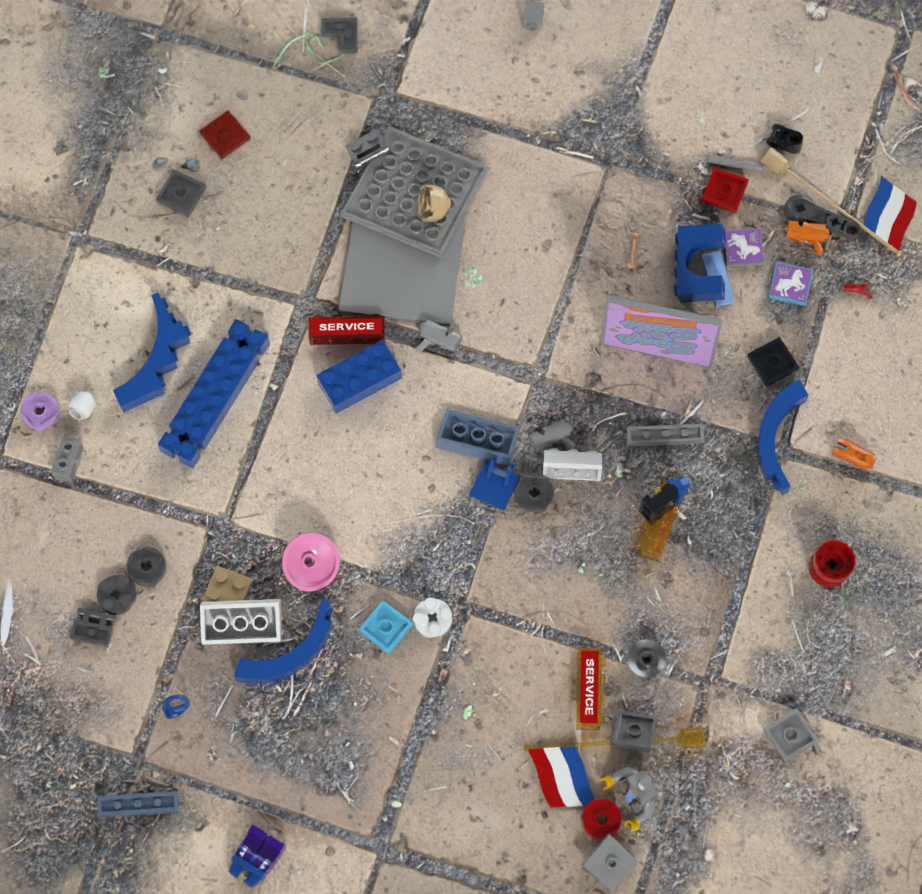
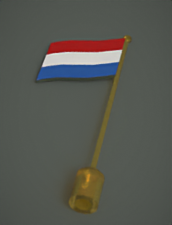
[523,727,706,808]

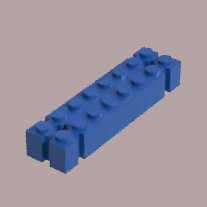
[158,319,270,469]

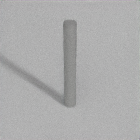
[708,156,764,172]

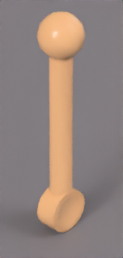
[627,233,639,270]

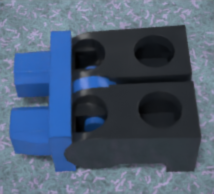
[639,476,690,526]

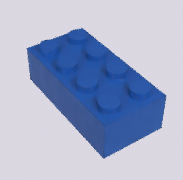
[316,340,402,414]

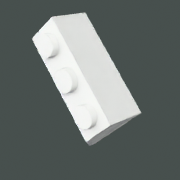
[543,448,602,481]

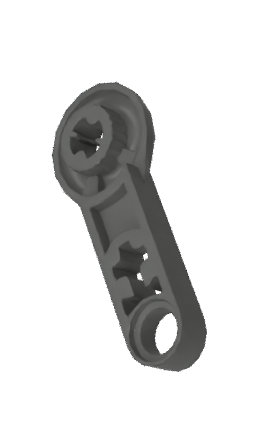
[784,194,860,240]

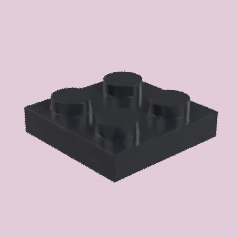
[747,337,800,388]

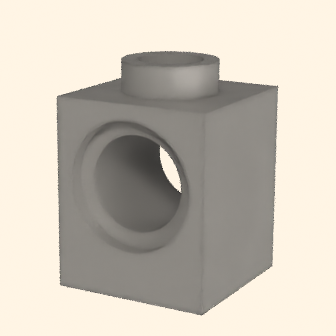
[523,1,544,31]

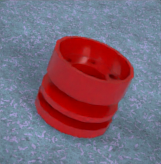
[809,540,856,588]

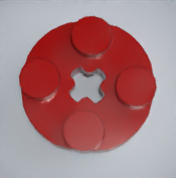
[581,799,622,839]

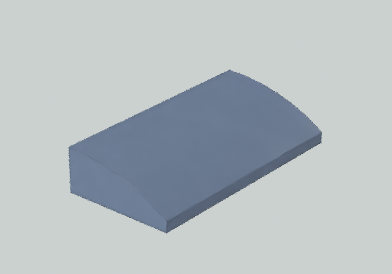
[436,409,520,467]

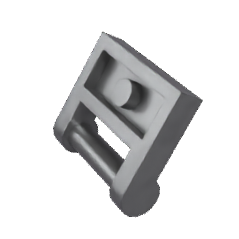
[345,129,390,170]

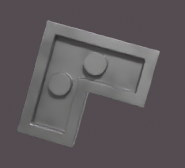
[321,18,358,54]

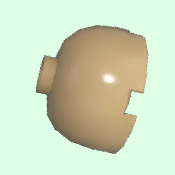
[417,185,451,222]

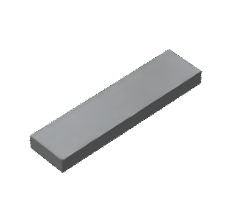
[626,423,704,447]

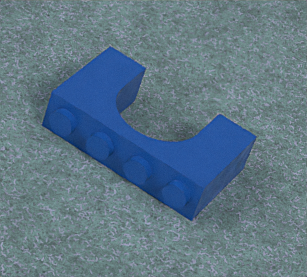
[674,223,726,302]

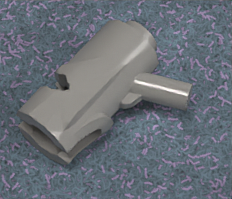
[416,320,463,353]
[529,419,577,453]

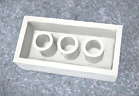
[200,599,282,645]

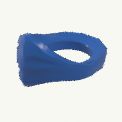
[162,695,190,719]

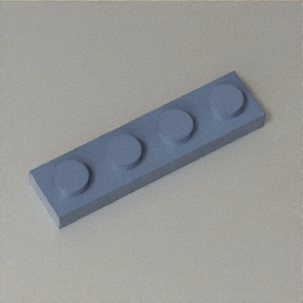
[97,791,179,818]

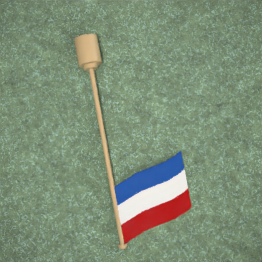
[761,147,917,257]

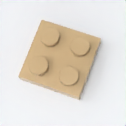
[202,566,253,602]

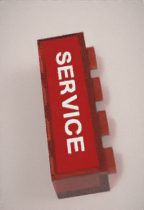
[309,314,385,345]

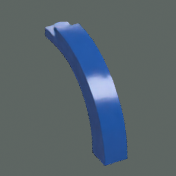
[757,379,809,495]
[234,599,333,684]

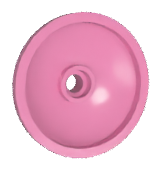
[282,533,340,591]

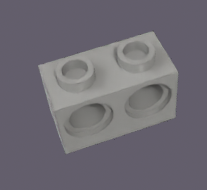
[51,436,84,483]

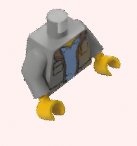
[599,767,658,832]

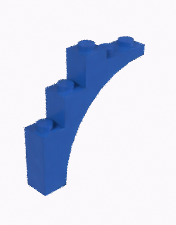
[113,293,191,413]

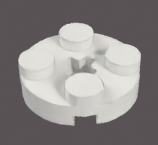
[413,598,452,638]

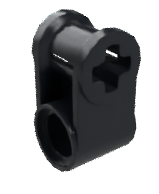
[766,124,803,154]

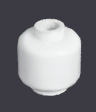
[68,391,97,420]

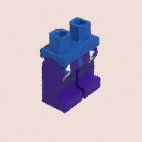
[228,824,286,889]

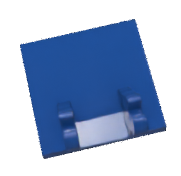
[469,454,520,511]

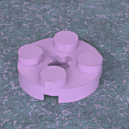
[21,392,60,431]

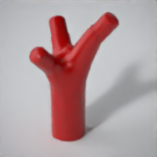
[844,282,872,299]

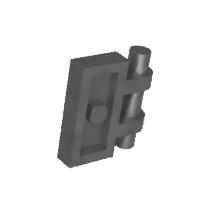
[70,607,117,648]

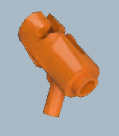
[786,221,829,255]
[832,437,877,471]

